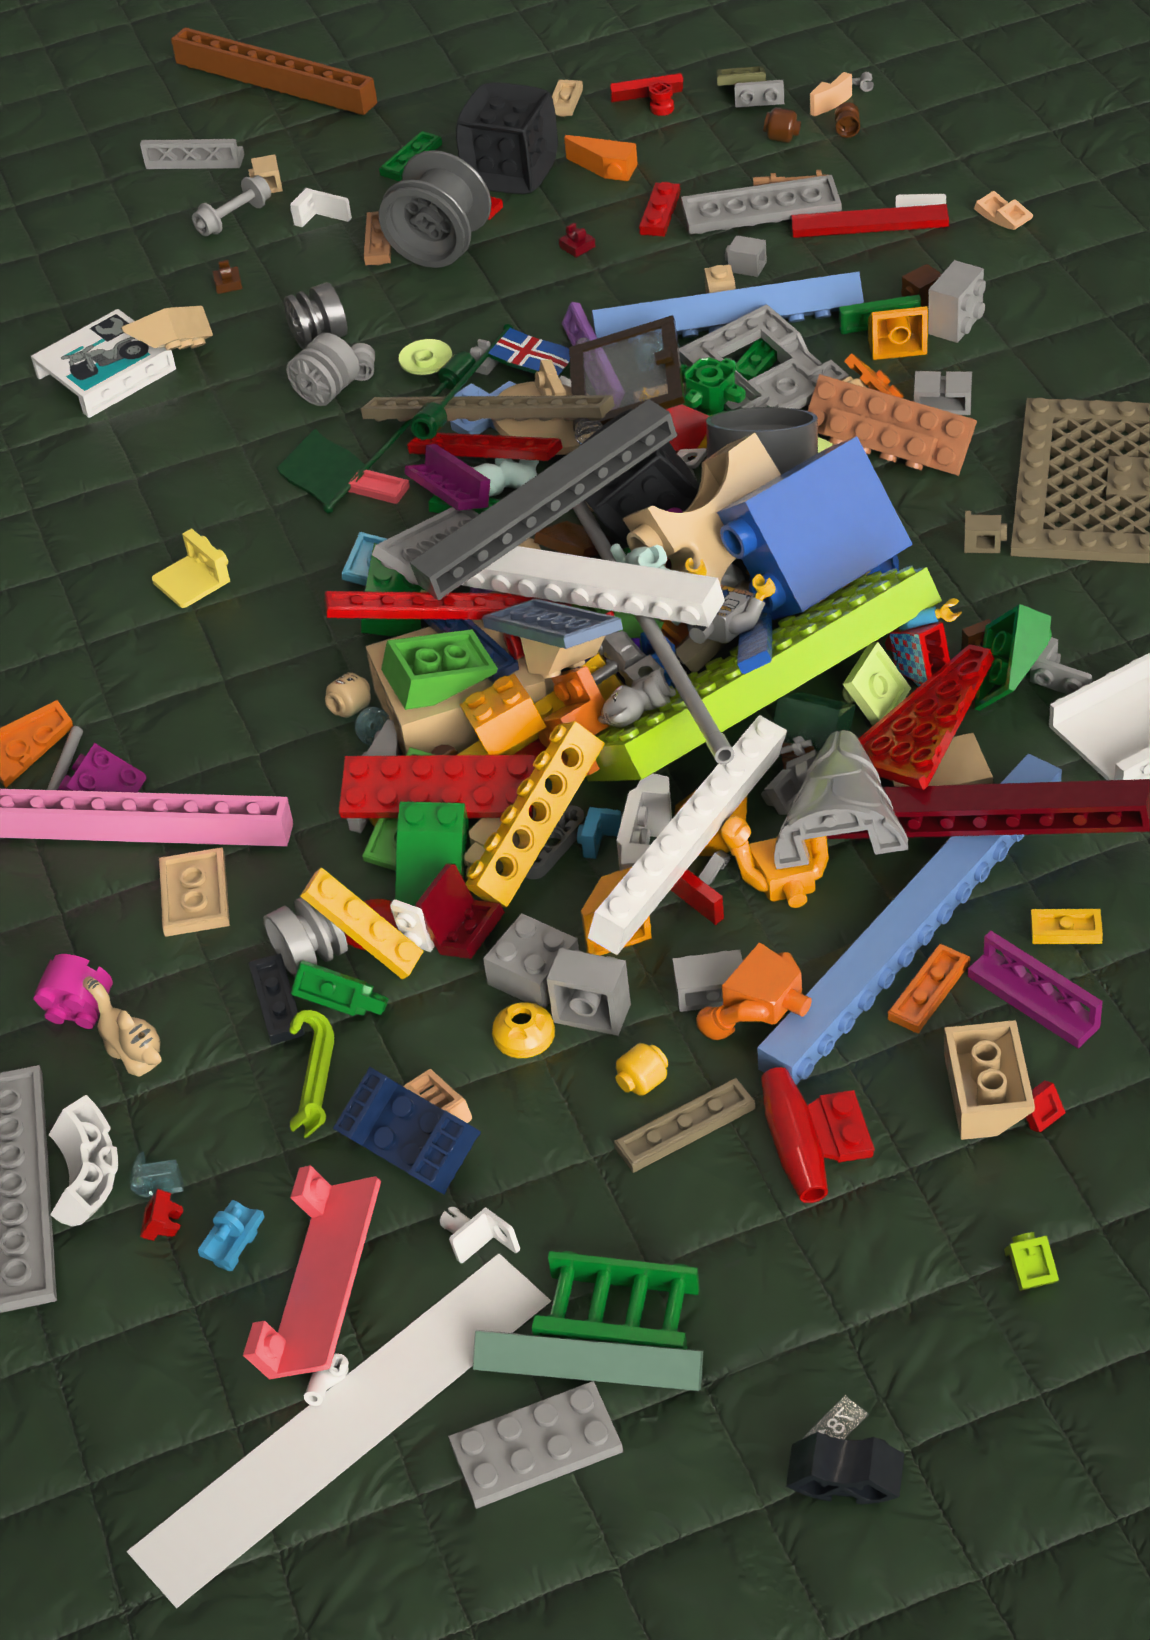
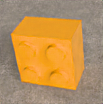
[459,673,547,755]

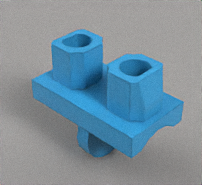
[198,1200,265,1271]

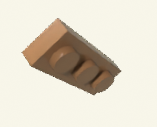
[364,212,392,266]

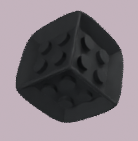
[456,82,558,194]
[580,408,700,547]

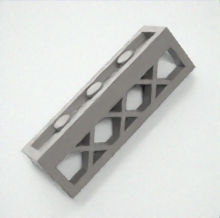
[140,139,245,169]

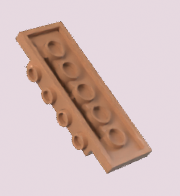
[808,374,977,476]

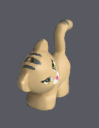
[83,976,162,1077]

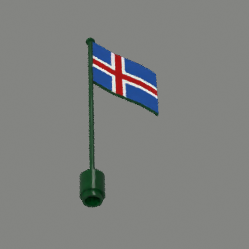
[411,324,570,440]

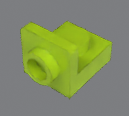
[1004,1232,1059,1291]

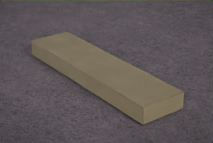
[614,1078,755,1173]

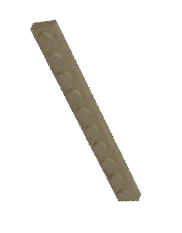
[361,395,615,422]

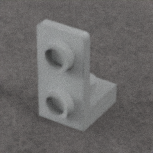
[1030,637,1092,695]

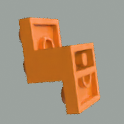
[538,666,610,776]

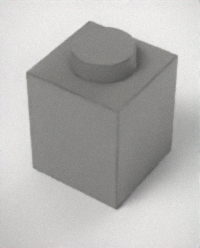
[725,235,767,277]

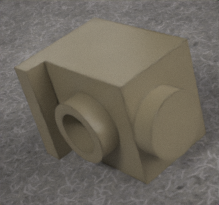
[964,511,1007,553]

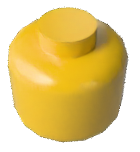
[615,1043,668,1096]

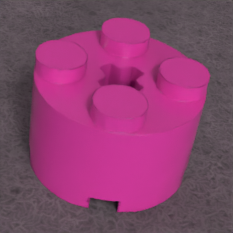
[33,954,113,1029]

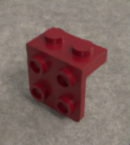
[416,863,505,959]

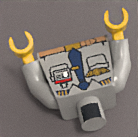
[685,558,775,644]

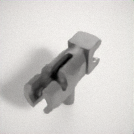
[591,631,661,687]

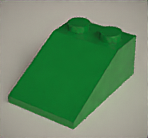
[974,604,1052,711]
[395,802,468,907]

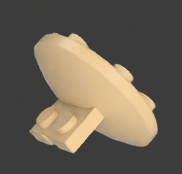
[492,359,602,455]

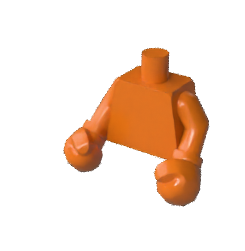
[696,942,812,1040]

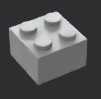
[928,260,986,343]
[483,913,579,1008]
[547,948,631,1036]

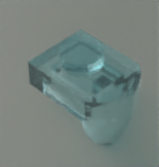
[130,1151,183,1197]

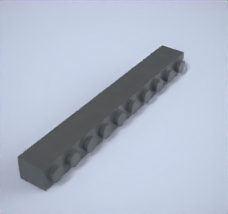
[410,399,677,601]

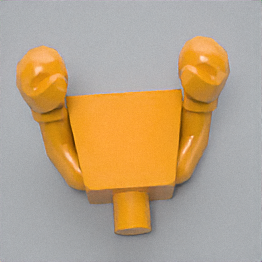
[721,816,829,908]

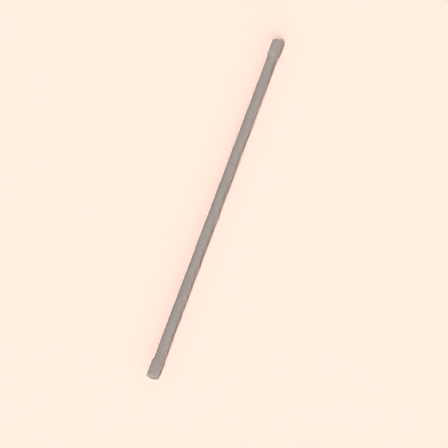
[573,500,734,764]

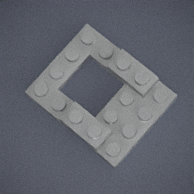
[679,304,849,411]

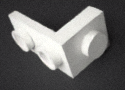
[290,188,352,227]

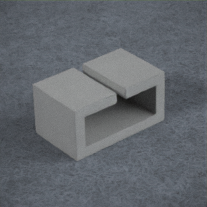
[914,371,972,415]

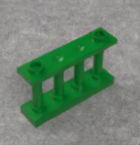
[532,1251,700,1349]

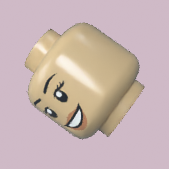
[325,672,371,718]

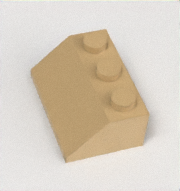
[122,306,213,351]
[944,1020,1035,1140]

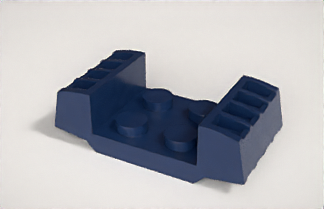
[333,1067,481,1195]

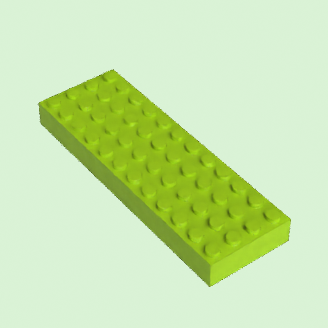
[586,566,942,781]

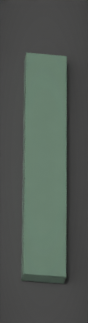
[473,1330,704,1391]

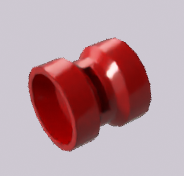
[649,81,674,116]

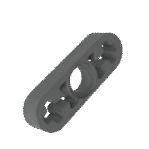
[525,805,585,879]

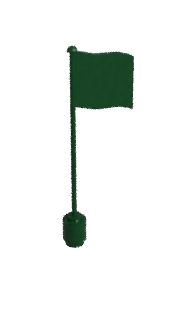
[277,351,476,514]

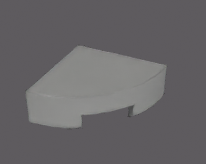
[698,850,731,885]

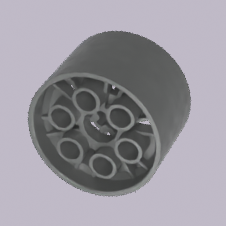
[706,407,818,475]

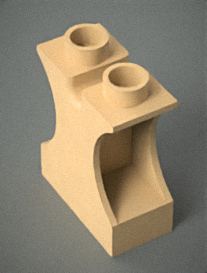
[623,433,781,584]

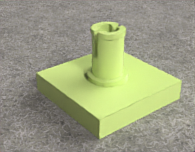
[842,642,911,726]

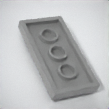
[448,1381,623,1509]

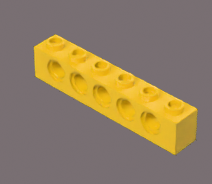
[465,721,605,907]

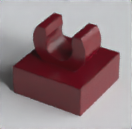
[559,222,596,258]

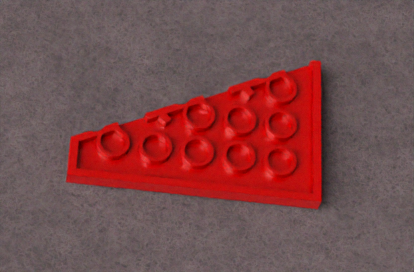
[858,644,994,790]

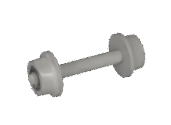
[192,175,271,236]

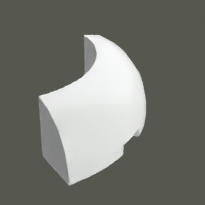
[49,1095,118,1226]

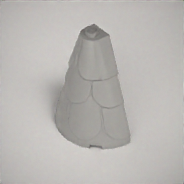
[774,730,908,869]

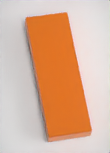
[888,944,970,1034]

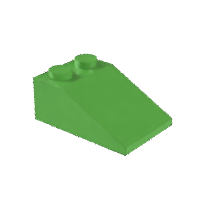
[381,629,498,710]

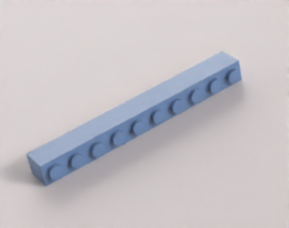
[591,272,864,350]

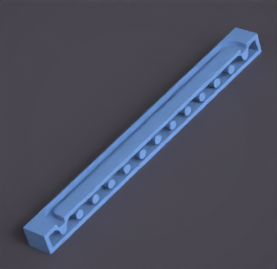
[757,753,1062,1085]

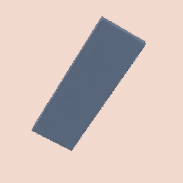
[482,599,623,649]

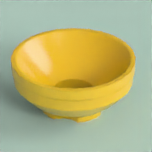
[492,1002,555,1058]

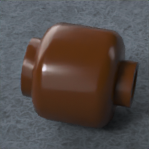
[763,107,801,143]

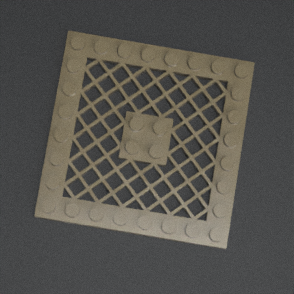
[1011,398,1150,563]

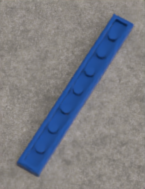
[737,611,772,675]

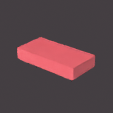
[348,470,410,504]

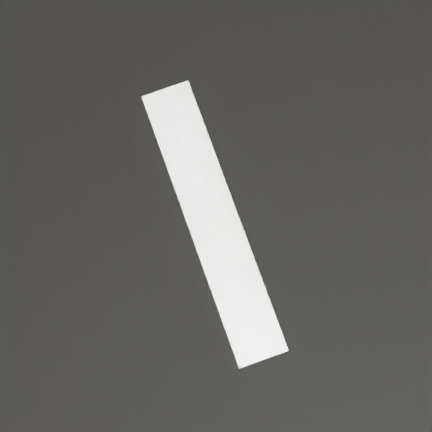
[126,1254,551,1608]

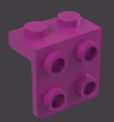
[57,743,146,793]

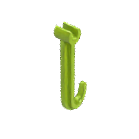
[289,1010,334,1138]

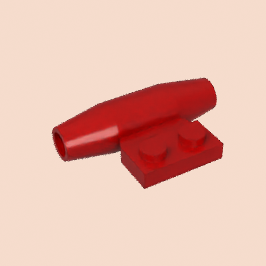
[761,1067,875,1203]

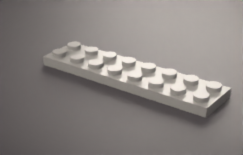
[0,1065,57,1313]

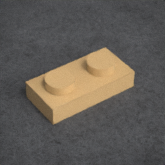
[552,80,583,117]

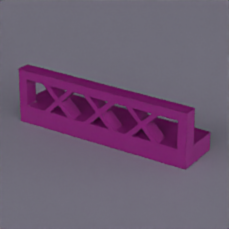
[404,444,490,511]
[968,931,1103,1049]

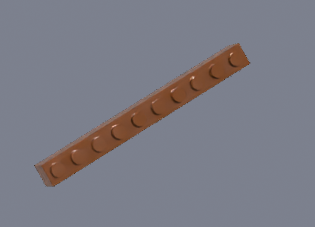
[171,27,377,115]

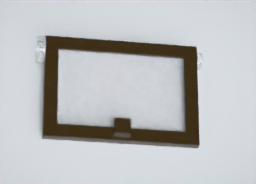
[569,315,685,445]

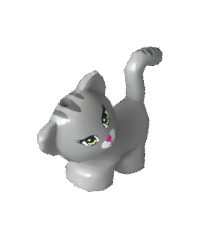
[598,667,676,728]

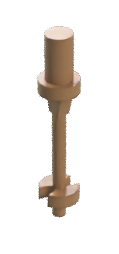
[753,170,829,186]

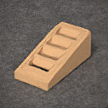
[403,1069,472,1123]

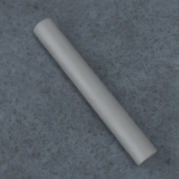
[47,726,83,790]

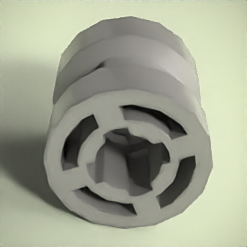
[351,343,375,381]

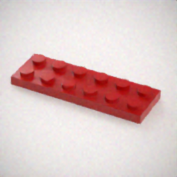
[339,755,536,818]

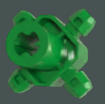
[681,357,746,416]

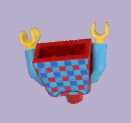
[885,598,962,687]

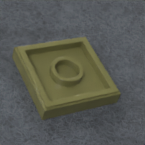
[716,66,766,86]

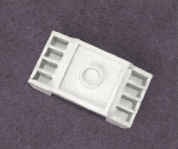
[617,773,672,871]

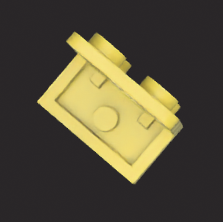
[152,528,230,608]

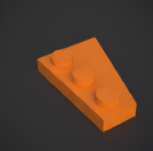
[0,700,73,789]

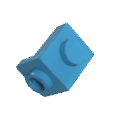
[577,807,622,859]

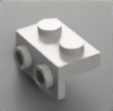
[734,80,784,107]

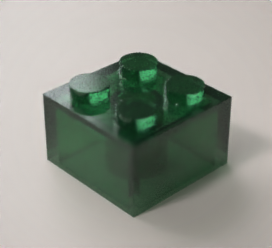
[773,690,856,750]

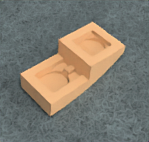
[810,72,852,116]
[974,191,1033,230]

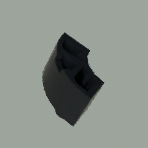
[786,1432,904,1504]

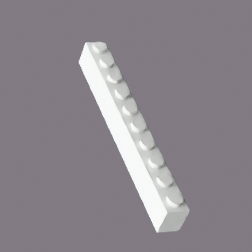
[462,546,725,627]
[588,715,787,955]

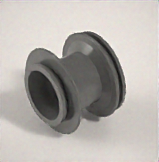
[379,150,491,268]

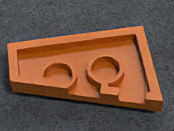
[844,353,904,398]

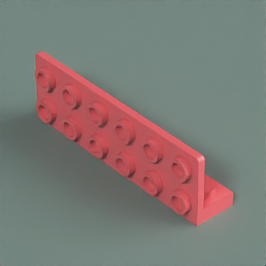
[243,1165,381,1380]

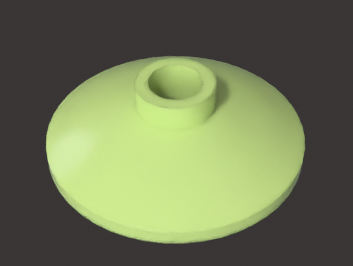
[399,339,452,375]

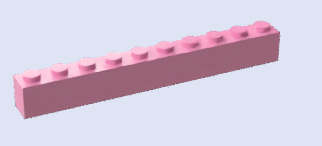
[0,789,293,846]

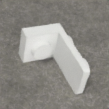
[390,899,435,952]

